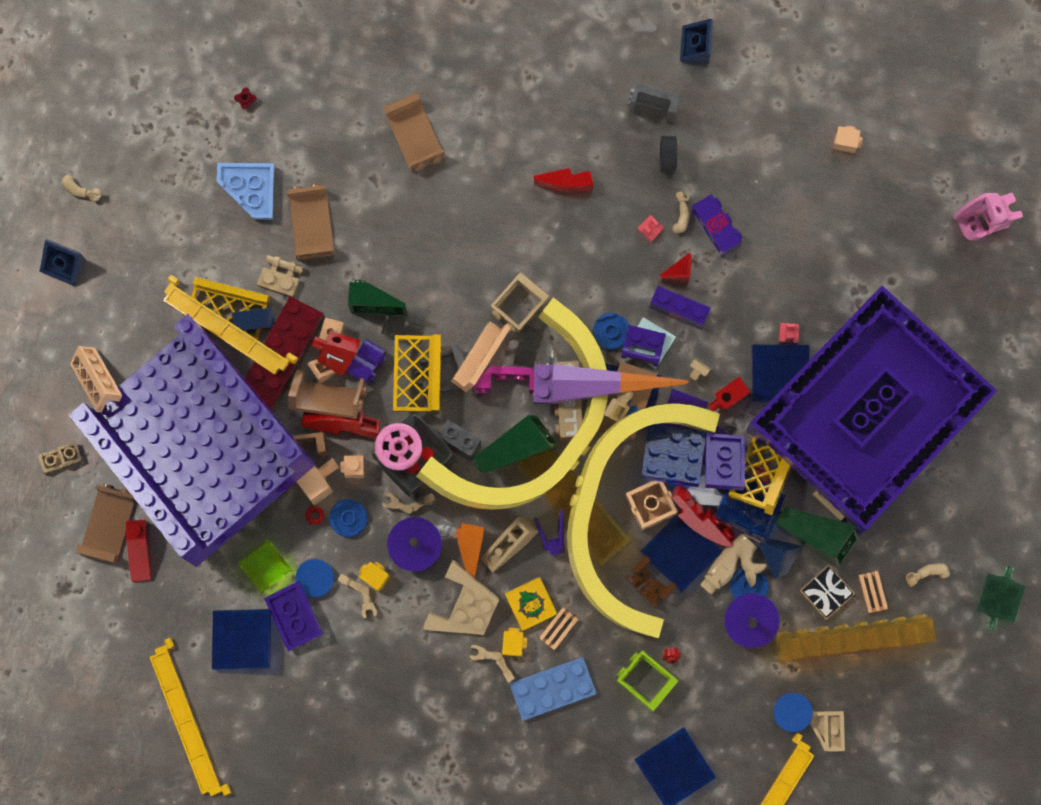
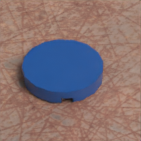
[592,313,629,351]
[329,499,368,538]
[295,559,335,598]
[730,568,769,599]
[774,693,813,732]

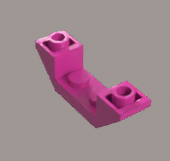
[472,366,535,396]

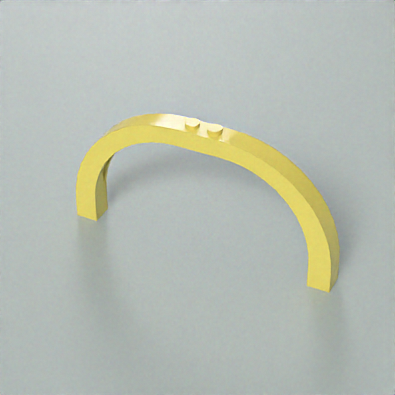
[416,298,608,510]
[567,404,720,638]

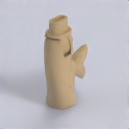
[700,534,767,595]

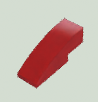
[533,168,593,192]

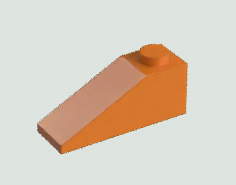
[455,523,485,579]

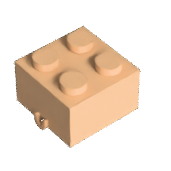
[625,477,677,531]

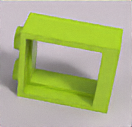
[616,650,678,712]

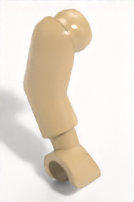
[61,175,101,202]
[673,191,691,234]
[906,564,950,587]

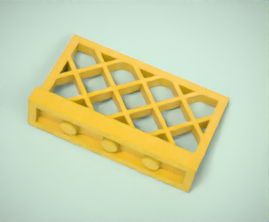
[191,277,271,340]
[393,334,441,414]
[728,437,792,515]

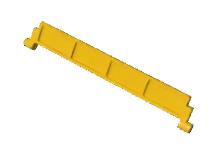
[163,275,298,375]
[149,638,231,796]
[760,732,815,805]

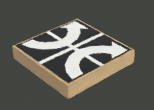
[800,565,855,620]

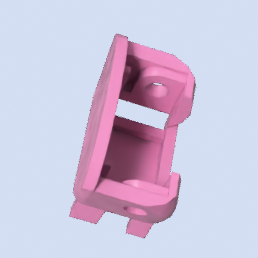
[953,193,1023,240]

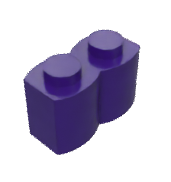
[346,339,387,385]

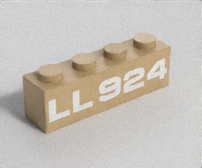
[554,361,582,441]

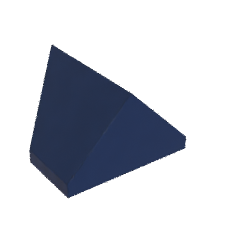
[758,539,803,579]

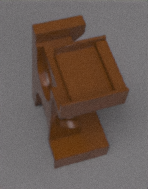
[625,555,677,608]

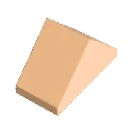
[308,359,337,384]

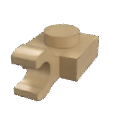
[604,392,633,422]

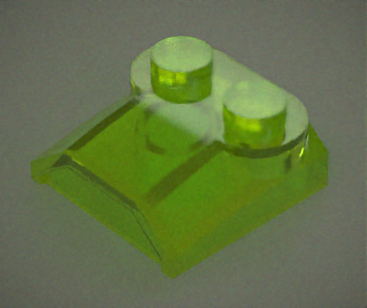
[238,539,293,594]

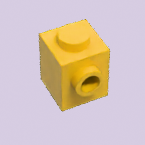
[359,561,390,592]
[502,628,527,657]

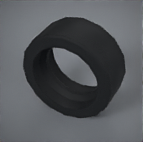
[660,136,677,172]

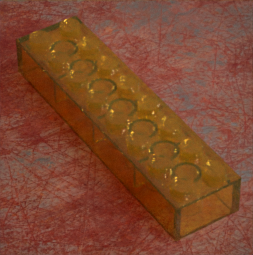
[515,450,631,568]
[772,614,936,663]

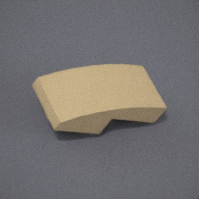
[38,442,82,474]

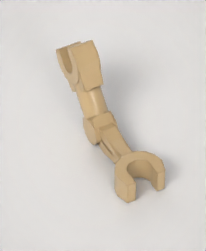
[382,493,436,515]
[338,574,377,619]
[470,645,515,684]

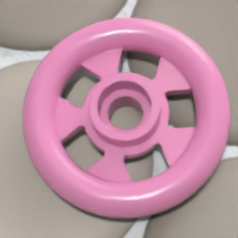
[375,423,422,470]

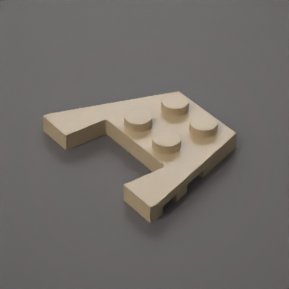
[423,560,499,635]

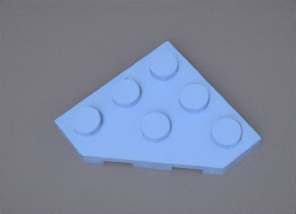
[217,163,275,220]

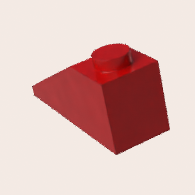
[125,520,151,582]

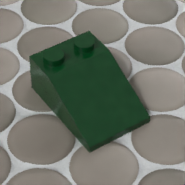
[348,280,408,316]

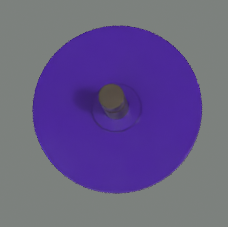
[387,517,442,572]
[724,593,780,648]

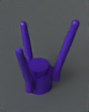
[534,509,565,555]

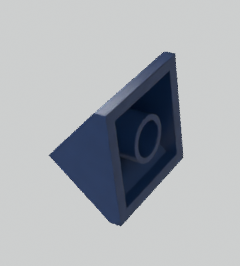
[680,19,713,64]
[39,239,86,286]

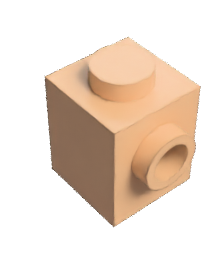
[833,126,863,154]
[319,317,345,340]
[340,455,365,478]

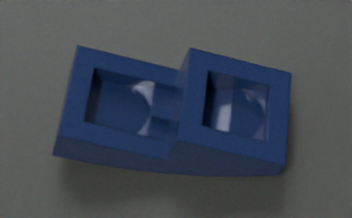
[232,308,275,331]

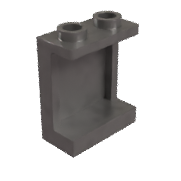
[628,83,680,125]
[413,345,464,396]
[438,420,482,463]

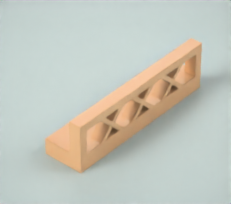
[451,321,511,392]
[70,346,122,412]

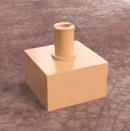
[296,458,339,506]

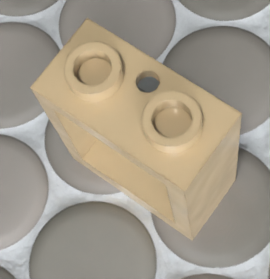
[490,272,549,334]

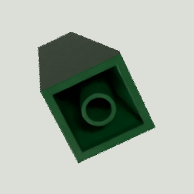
[473,415,559,473]
[775,507,859,569]

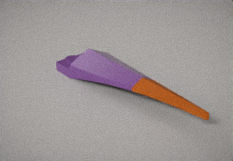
[534,364,689,404]

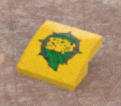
[504,577,557,631]

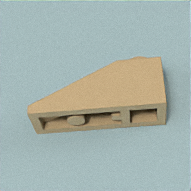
[480,517,539,572]

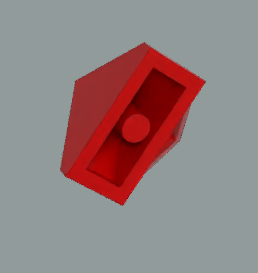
[659,253,692,286]

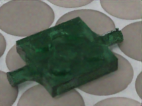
[975,565,1025,631]

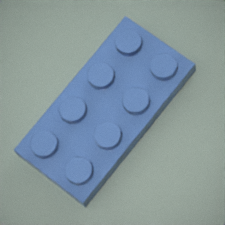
[509,657,596,721]

